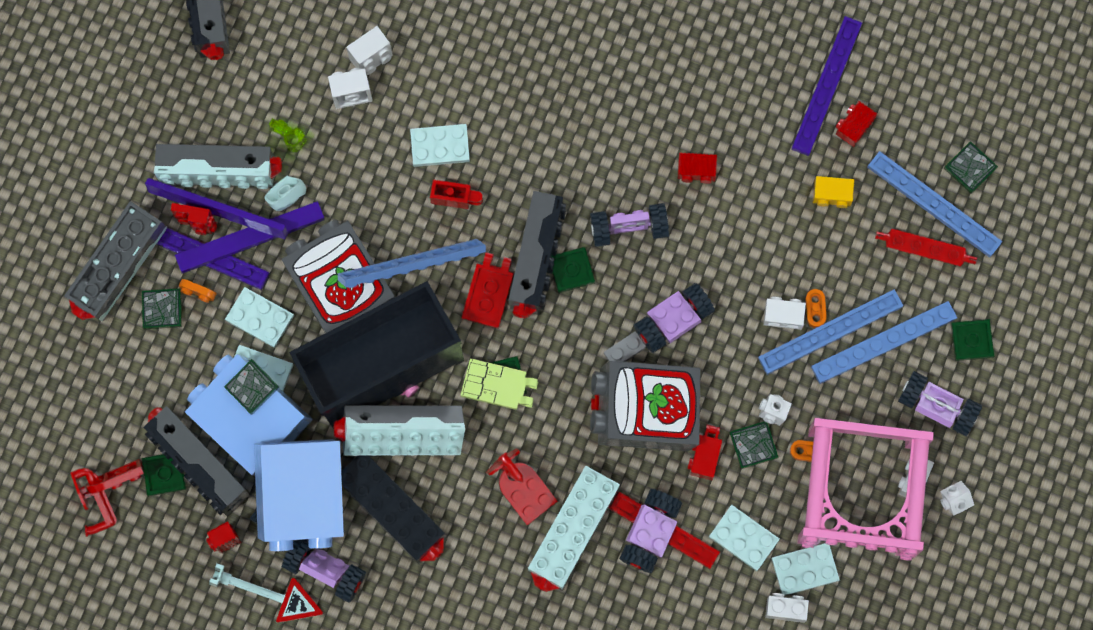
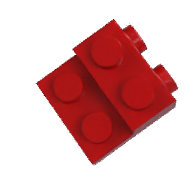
[171,203,217,235]

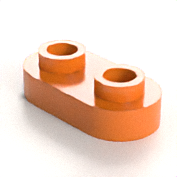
[179,279,217,303]
[805,289,826,328]
[790,440,813,462]

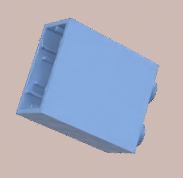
[185,354,313,476]
[254,439,344,551]

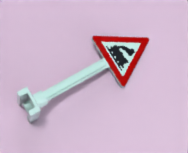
[209,563,323,623]

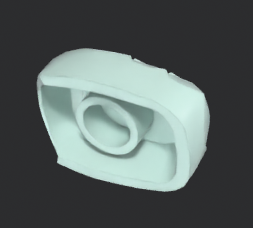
[265,176,306,211]

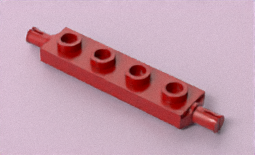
[875,229,977,267]

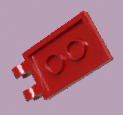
[462,252,514,329]

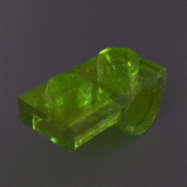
[268,118,307,152]

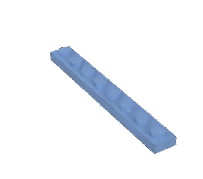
[867,151,1002,258]
[338,239,486,288]
[758,289,903,375]
[811,301,957,384]

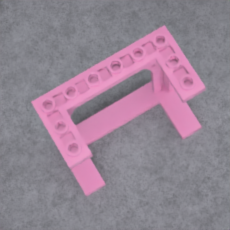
[797,418,934,560]

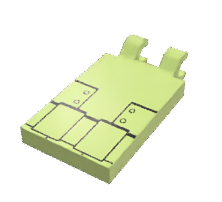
[461,358,538,410]

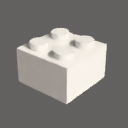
[346,26,393,75]
[328,68,372,109]

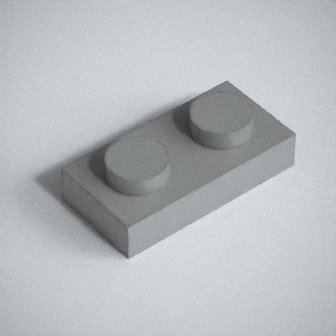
[603,331,646,362]

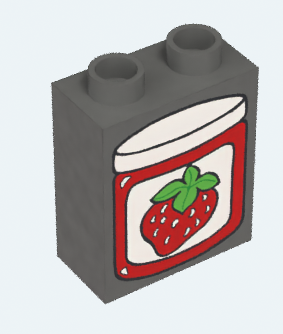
[282,220,395,333]
[590,361,700,451]

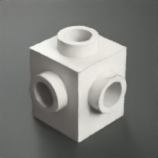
[759,394,792,426]
[940,481,974,515]

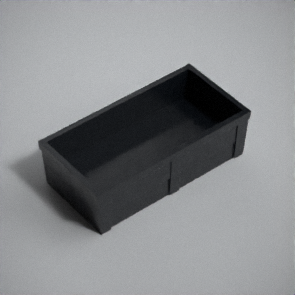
[289,281,464,429]

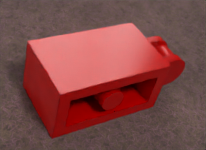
[430,180,483,209]
[687,424,722,481]

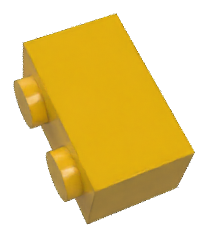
[813,176,854,208]

